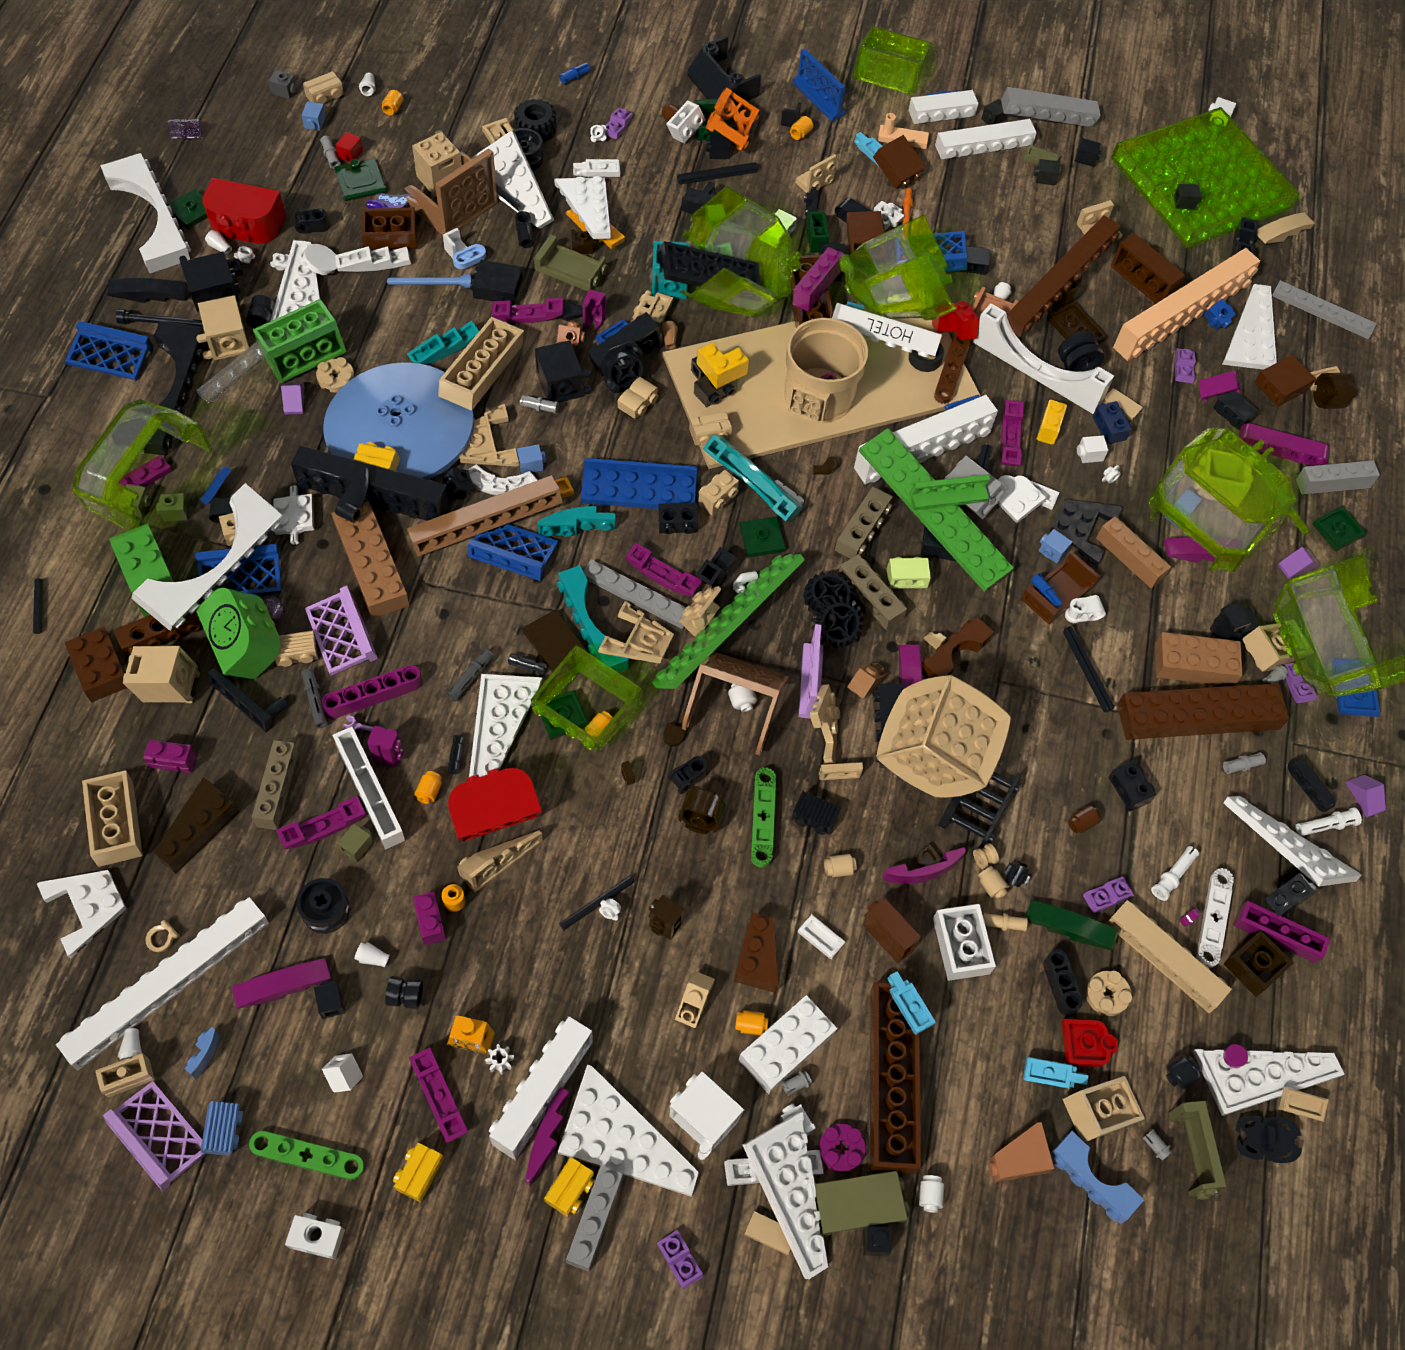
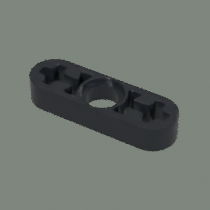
[1288,758,1335,812]

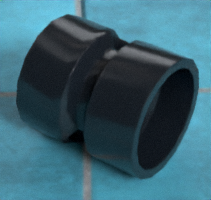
[246,295,275,328]
[385,976,423,1009]

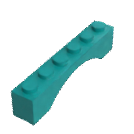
[703,434,804,521]
[556,565,628,678]

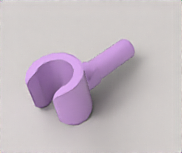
[344,716,373,732]

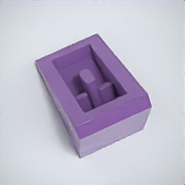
[281,382,304,415]
[1278,547,1321,580]
[1346,775,1386,818]

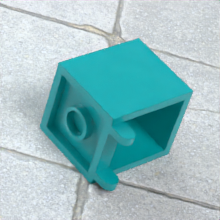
[651,241,689,299]

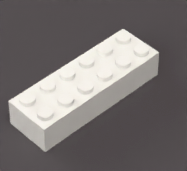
[489,1017,593,1161]

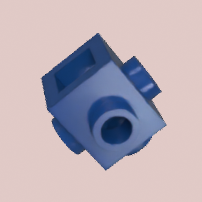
[1203,299,1235,330]

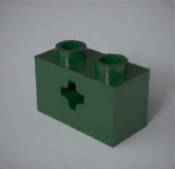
[806,211,830,252]

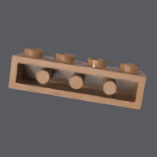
[1096,516,1171,589]

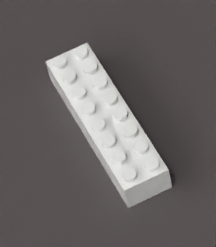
[854,395,998,484]

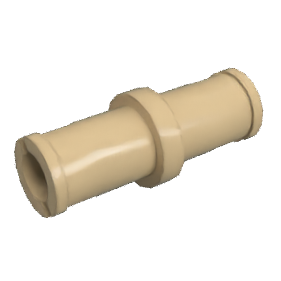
[983,913,1027,932]

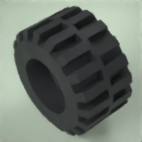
[514,99,557,143]

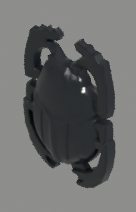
[1236,1116,1302,1163]

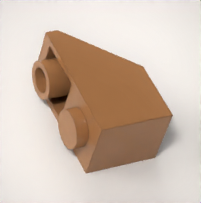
[847,662,888,699]

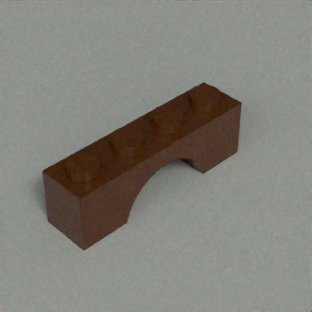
[921,617,994,679]

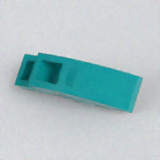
[538,506,615,537]

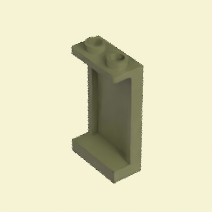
[534,234,608,291]
[1169,1101,1226,1200]
[815,1171,909,1237]

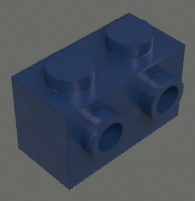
[1092,401,1132,445]

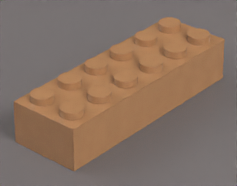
[331,501,409,619]

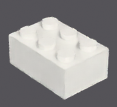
[933,904,996,981]

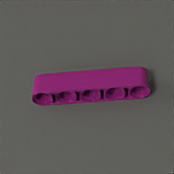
[1238,424,1329,466]
[322,665,422,718]

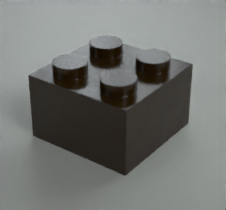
[1224,930,1294,997]

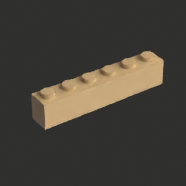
[1106,900,1232,1013]

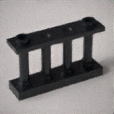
[938,772,1022,848]

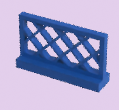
[793,48,845,122]
[896,231,967,276]
[65,321,154,381]
[468,524,558,581]
[196,544,282,601]

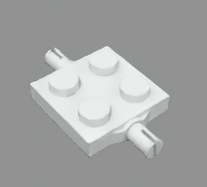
[274,485,314,545]

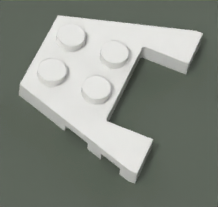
[37,870,126,958]

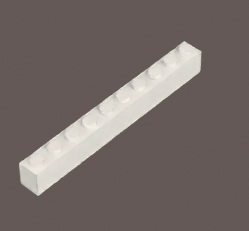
[56,897,269,1070]

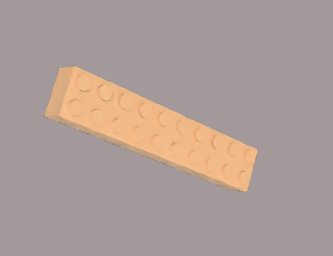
[1113,248,1260,361]

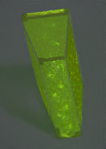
[852,26,932,95]
[530,645,643,752]

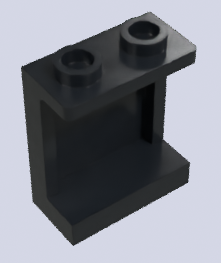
[1265,874,1324,916]

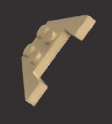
[459,404,519,467]
[598,601,674,663]
[810,684,840,765]

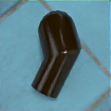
[813,457,838,475]

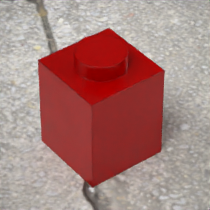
[335,132,363,162]

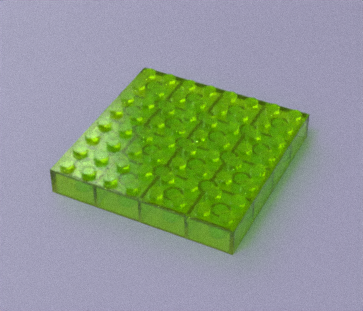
[1111,107,1300,248]

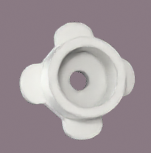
[590,125,607,142]
[234,246,255,263]
[270,253,289,270]
[1102,465,1121,484]
[599,899,621,921]

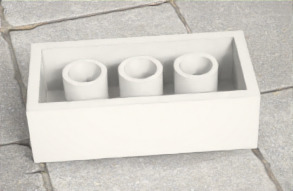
[738,995,837,1094]

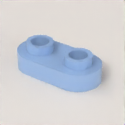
[453,244,486,269]

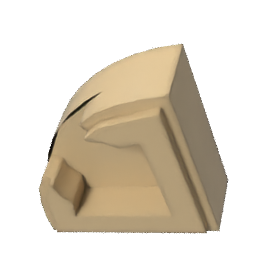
[924,632,946,649]

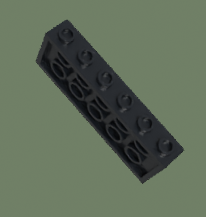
[657,241,762,300]

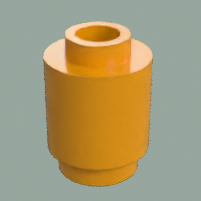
[382,90,404,115]
[790,116,813,140]
[585,711,615,742]
[415,771,442,804]
[442,884,465,912]
[735,1010,768,1036]

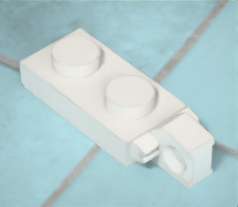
[573,159,620,177]

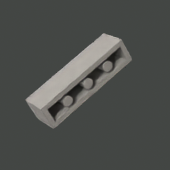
[1296,460,1380,494]
[566,1165,623,1272]

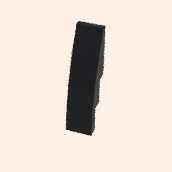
[107,278,186,303]

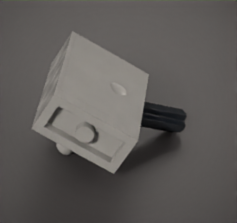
[944,444,1008,520]

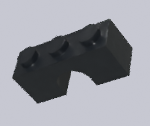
[1231,217,1258,257]

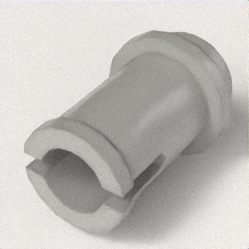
[1262,665,1288,684]
[781,1071,812,1096]
[1142,1129,1172,1160]

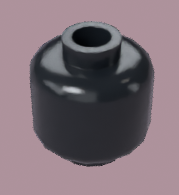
[1166,1055,1201,1089]

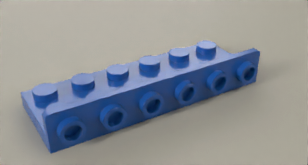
[581,458,697,509]

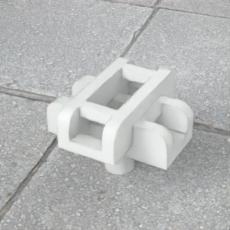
[873,201,905,230]

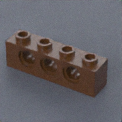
[113,611,203,659]

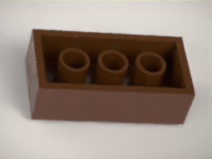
[1111,233,1185,304]

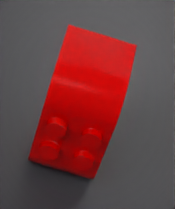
[202,178,286,244]
[448,768,542,843]

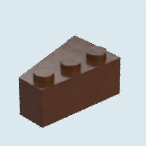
[734,912,779,993]

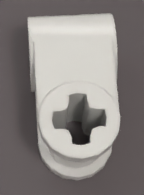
[1065,595,1106,623]

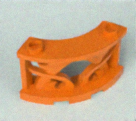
[706,87,759,151]

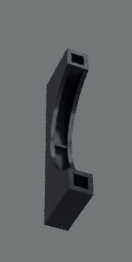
[117,321,207,456]

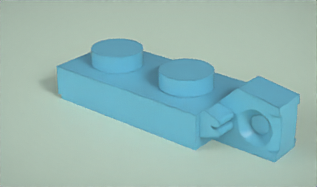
[854,132,882,166]
[887,972,936,1035]
[1023,1056,1088,1088]

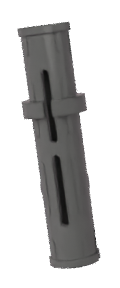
[446,648,494,702]
[301,668,328,728]

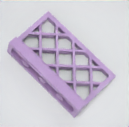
[305,586,378,676]
[798,624,823,718]
[103,1081,206,1192]

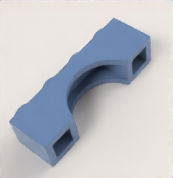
[1050,1131,1144,1224]

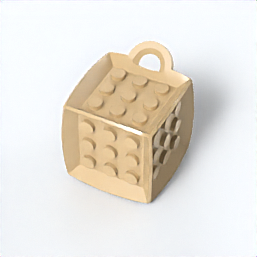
[876,675,1011,797]

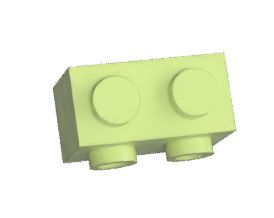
[887,557,931,588]

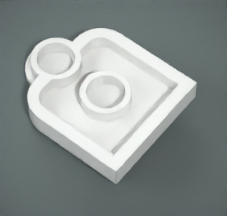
[998,475,1046,523]

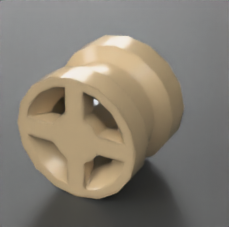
[973,843,999,869]

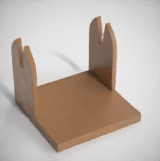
[404,148,498,235]
[682,652,789,756]

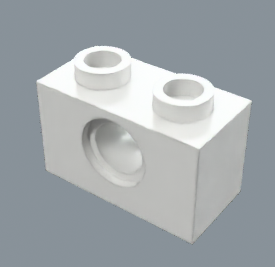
[285,1213,345,1260]

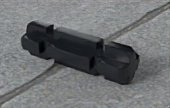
[508,653,547,674]
[447,735,465,775]

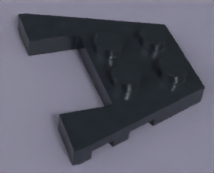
[1050,499,1122,566]

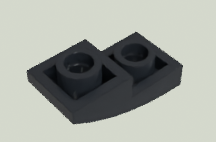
[804,186,818,216]

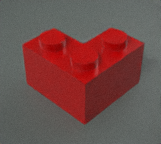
[932,301,980,340]

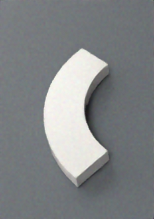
[467,464,537,495]

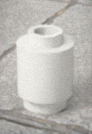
[919,1175,944,1213]

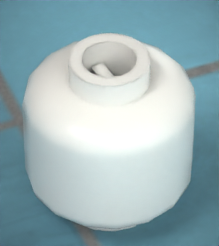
[728,684,757,712]

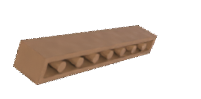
[407,475,563,556]

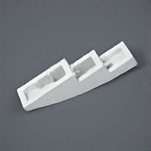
[335,246,411,272]
[724,1150,824,1186]

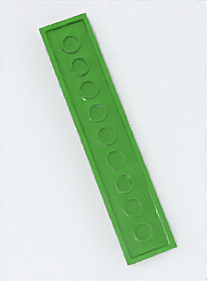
[859,428,1014,592]
[652,554,805,689]

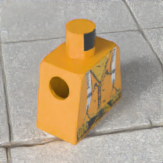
[447,1016,495,1055]

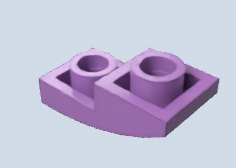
[605,108,633,139]
[1175,348,1196,384]
[1283,661,1317,703]
[1083,877,1134,914]
[657,1230,703,1290]

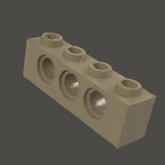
[835,487,893,559]
[838,554,907,630]
[252,740,299,830]

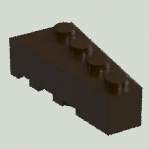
[154,777,239,874]

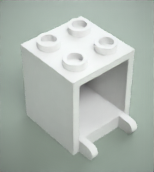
[669,1072,744,1160]

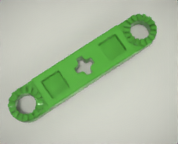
[751,767,776,868]
[249,1131,364,1180]

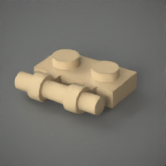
[633,290,673,327]

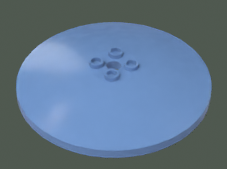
[323,363,474,480]

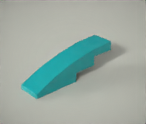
[407,321,479,365]

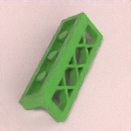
[910,474,990,510]

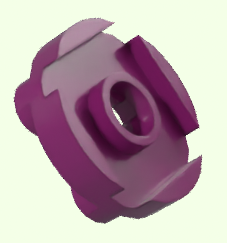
[818,1124,865,1173]

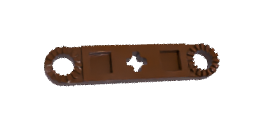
[934,334,971,404]

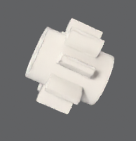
[485,1044,514,1075]

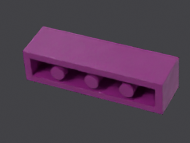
[793,247,844,312]
[1233,901,1331,963]

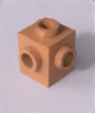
[557,321,585,349]

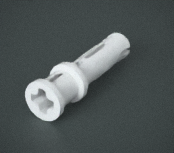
[1296,807,1361,836]
[1151,846,1199,901]

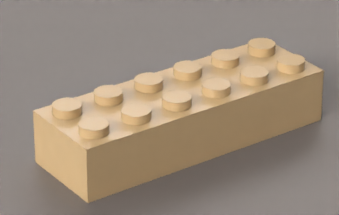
[438,317,524,411]

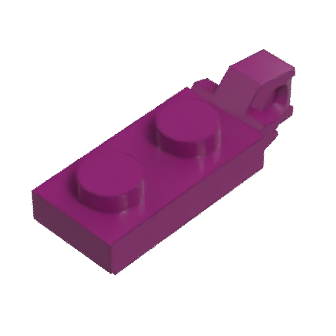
[116,455,172,493]

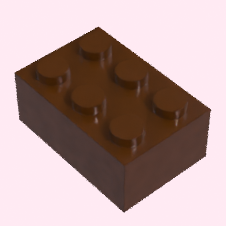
[361,207,417,250]
[64,626,127,703]

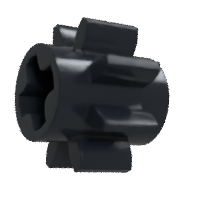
[1004,861,1032,887]

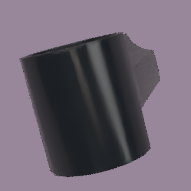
[515,211,534,249]

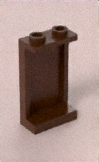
[1021,552,1100,625]

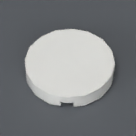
[303,244,337,275]

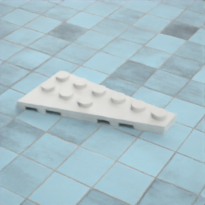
[554,176,610,239]
[469,674,543,777]
[1193,1049,1344,1116]
[743,1112,828,1279]

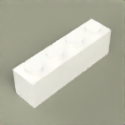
[909,90,978,124]

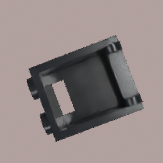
[179,251,241,312]
[535,340,591,403]

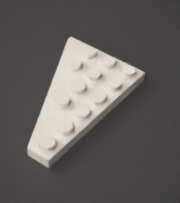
[462,131,554,229]
[1224,796,1361,887]

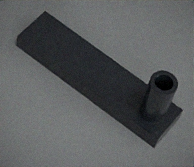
[208,668,288,733]

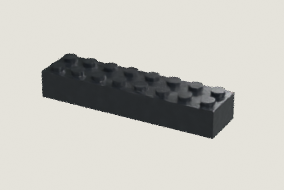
[291,446,450,521]

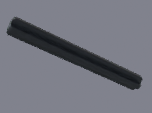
[677,162,758,184]
[1063,626,1114,713]

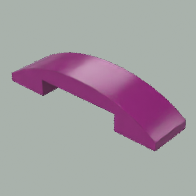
[492,298,564,323]
[1000,400,1024,467]
[625,542,702,597]
[276,796,366,849]
[882,847,966,884]
[409,1047,468,1143]

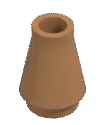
[660,321,678,349]

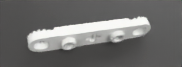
[1196,868,1234,968]

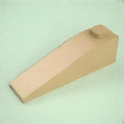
[457,830,543,893]

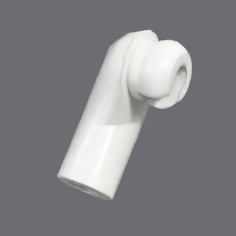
[733,571,758,594]

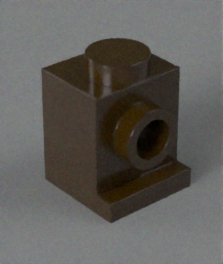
[571,229,596,254]

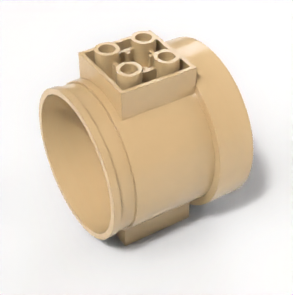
[784,318,868,423]

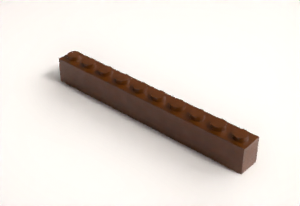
[1007,215,1121,337]

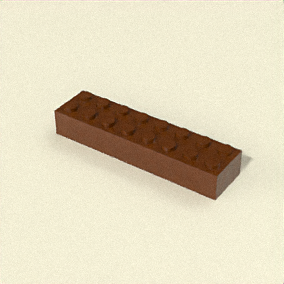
[1117,683,1289,740]
[870,982,921,1174]

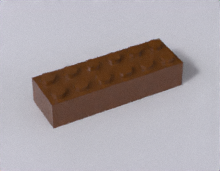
[786,255,833,328]

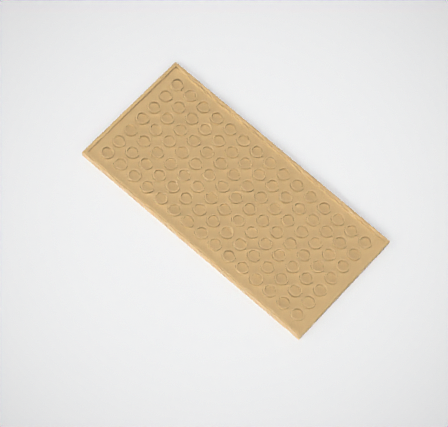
[663,290,981,469]

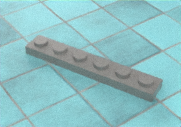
[1272,280,1377,339]
[583,559,686,629]

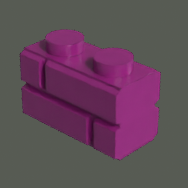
[367,726,405,767]
[143,740,197,773]
[413,892,446,945]

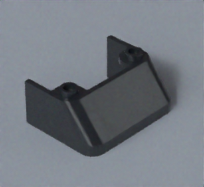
[688,36,761,105]

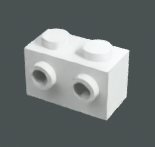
[666,101,705,143]

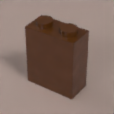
[873,134,926,190]
[1254,355,1316,407]
[863,898,921,964]

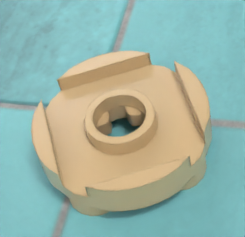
[316,357,355,392]
[1086,971,1132,1016]

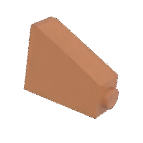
[988,1122,1054,1183]

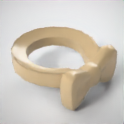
[146,920,180,953]

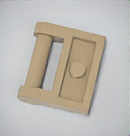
[482,118,514,144]

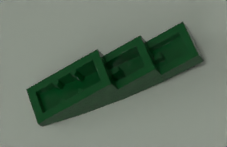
[1025,900,1118,951]

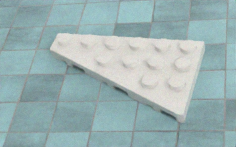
[558,1065,699,1197]

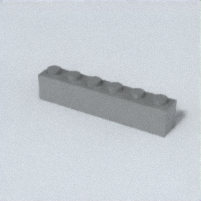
[1001,87,1100,128]

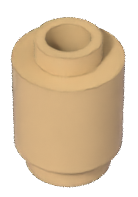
[824,854,857,878]
[978,866,1009,900]

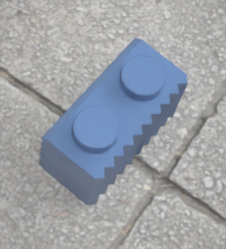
[200,1101,243,1156]

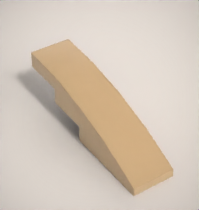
[1256,212,1315,244]

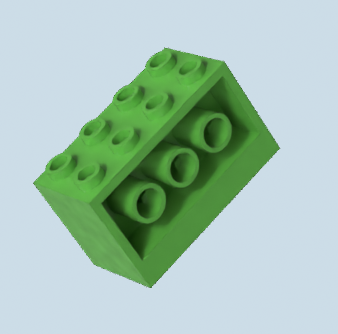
[253,299,346,383]

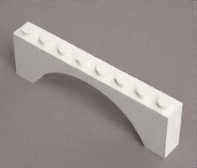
[101,153,191,273]
[973,303,1114,414]
[132,483,282,631]

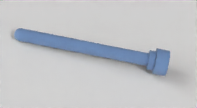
[387,274,472,288]

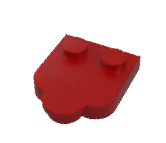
[1061,1019,1118,1067]

